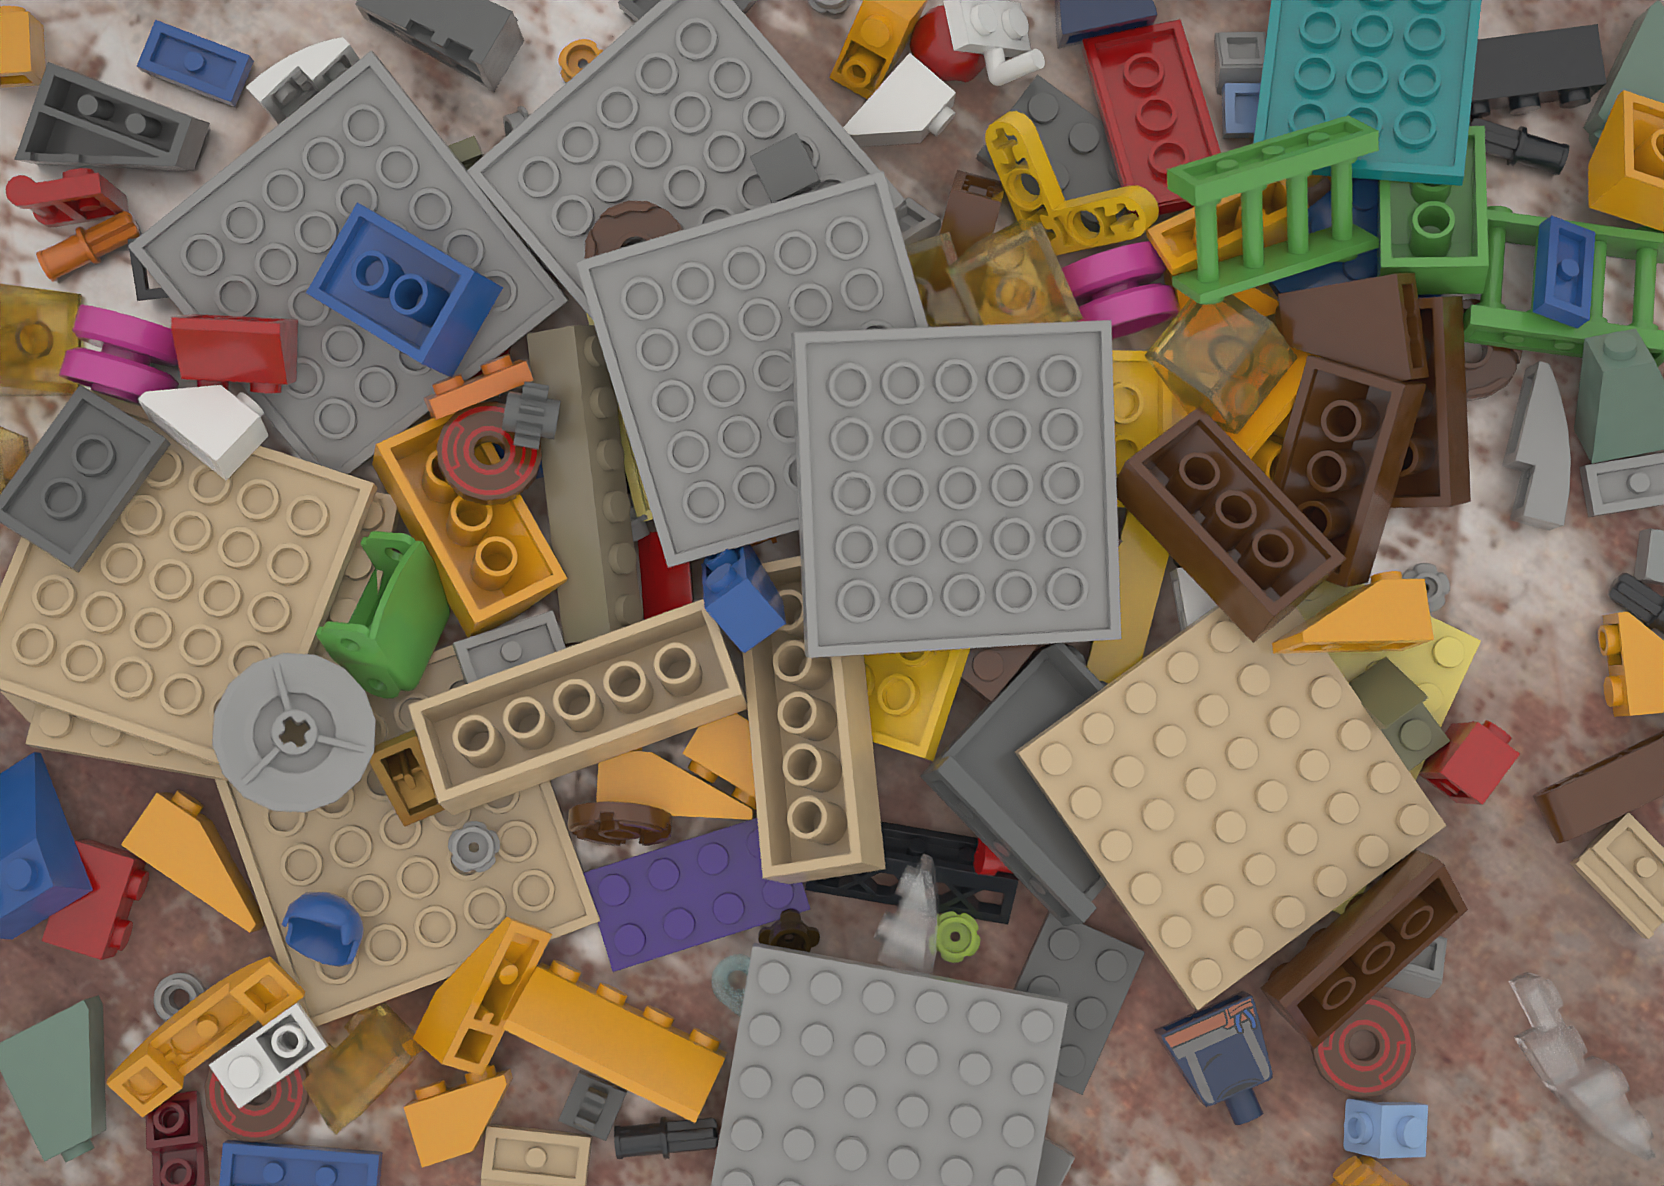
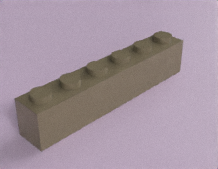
[527,325,643,643]

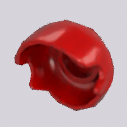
[909,5,986,83]

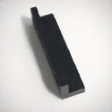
[805,821,1019,925]

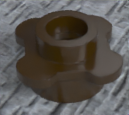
[758,909,820,953]

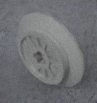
[212,653,376,813]

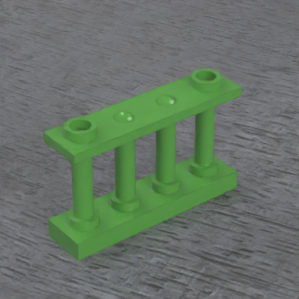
[1167,115,1379,305]
[1463,206,1664,367]

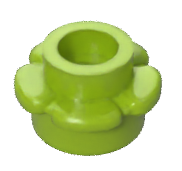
[929,911,981,963]

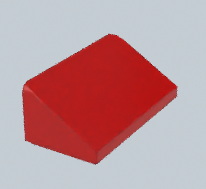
[638,532,694,620]

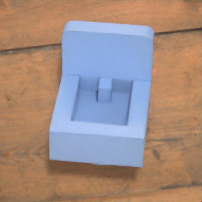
[1343,1098,1428,1158]

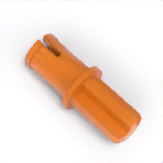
[36,211,140,282]

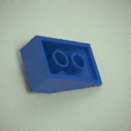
[306,202,503,377]
[0,752,93,940]

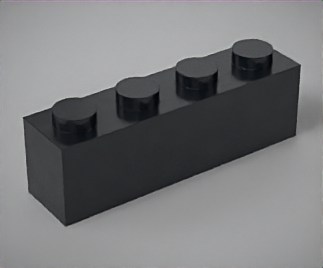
[1470,24,1607,120]

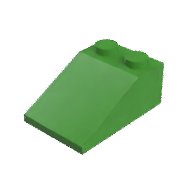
[1377,126,1489,295]

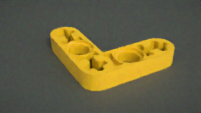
[985,111,1159,257]

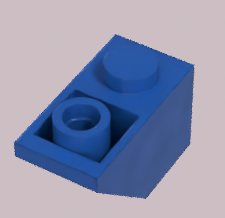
[701,544,786,653]

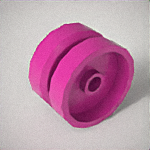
[1051,241,1181,340]
[59,305,179,404]

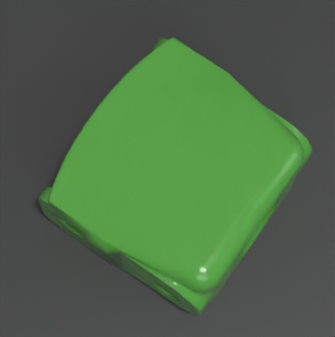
[315,531,450,699]

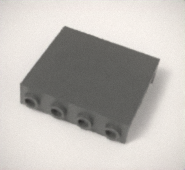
[920,643,1108,926]

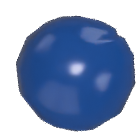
[282,892,364,967]

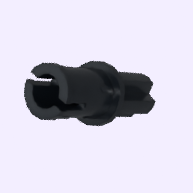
[1469,118,1570,176]
[1608,573,1664,634]
[614,1117,719,1159]

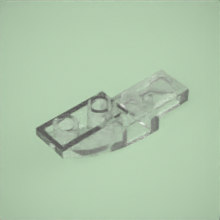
[873,853,939,975]
[1509,972,1656,1161]

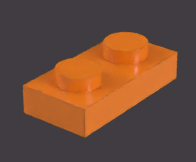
[424,354,534,420]

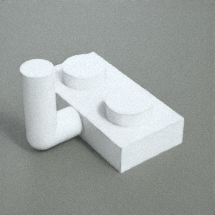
[943,0,1045,86]

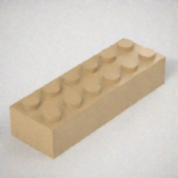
[743,556,885,884]
[408,599,748,815]

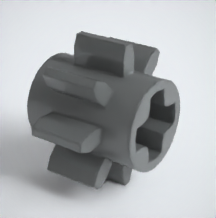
[502,381,561,450]

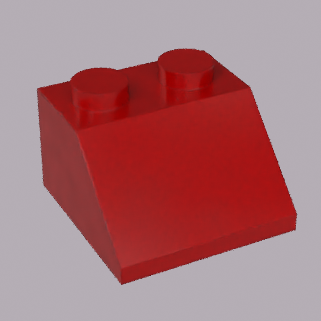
[171,314,298,393]

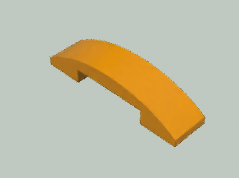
[106,956,305,1118]

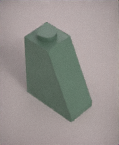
[1583,0,1664,150]
[1574,328,1664,464]
[0,995,106,1163]

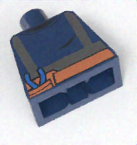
[1154,991,1273,1125]

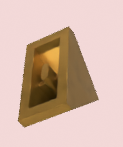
[369,729,446,827]

